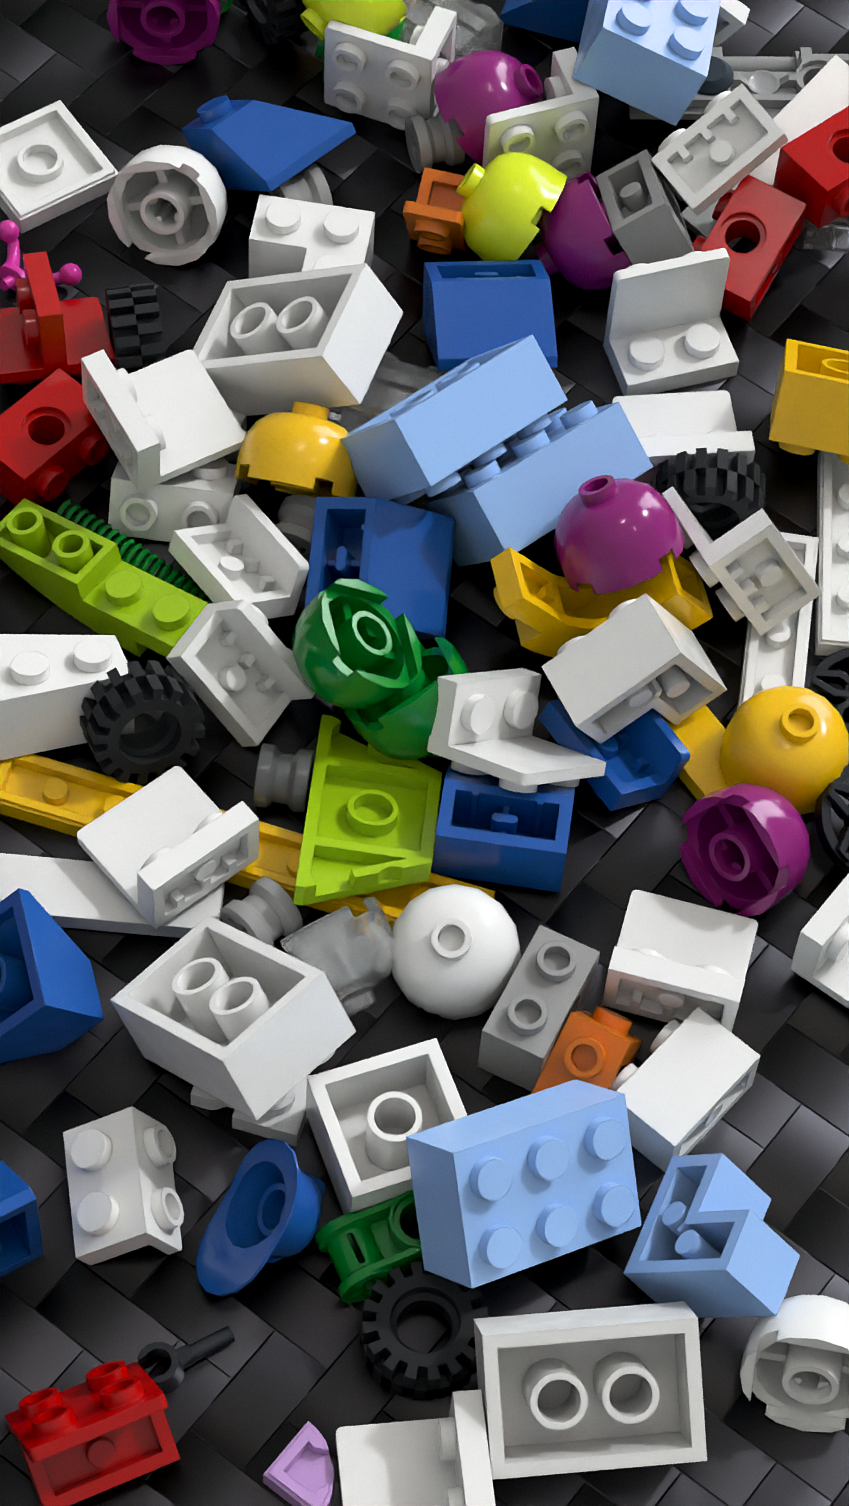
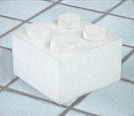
[306,1038,467,1215]

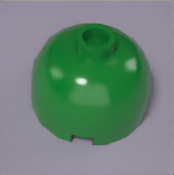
[292,578,422,710]
[345,637,469,760]

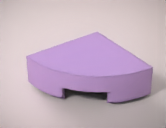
[263,1421,335,1506]

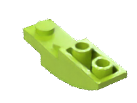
[0,498,209,657]

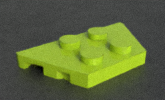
[293,714,442,906]

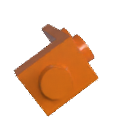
[403,167,467,255]
[531,1005,644,1094]

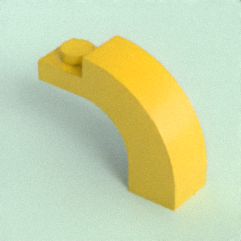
[490,547,713,657]

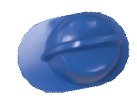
[196,1138,325,1297]

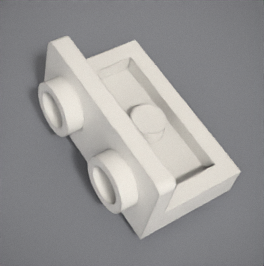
[108,457,242,542]
[168,494,309,619]
[166,599,315,747]
[63,1106,184,1266]

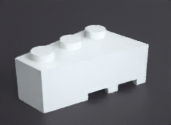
[0,634,135,760]

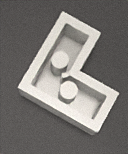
[249,194,375,278]
[541,593,727,744]

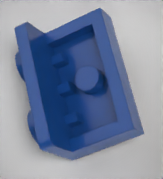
[538,699,690,811]

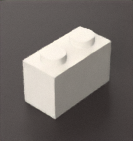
[610,1007,761,1172]

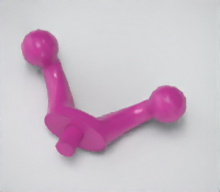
[0,220,82,291]

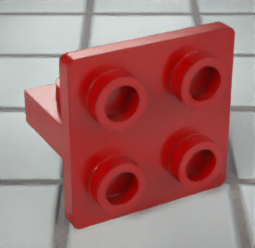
[0,251,116,385]
[5,1360,181,1506]

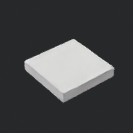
[0,100,118,234]

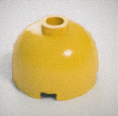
[234,401,358,498]
[719,685,849,815]

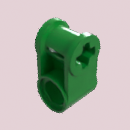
[314,1190,427,1303]

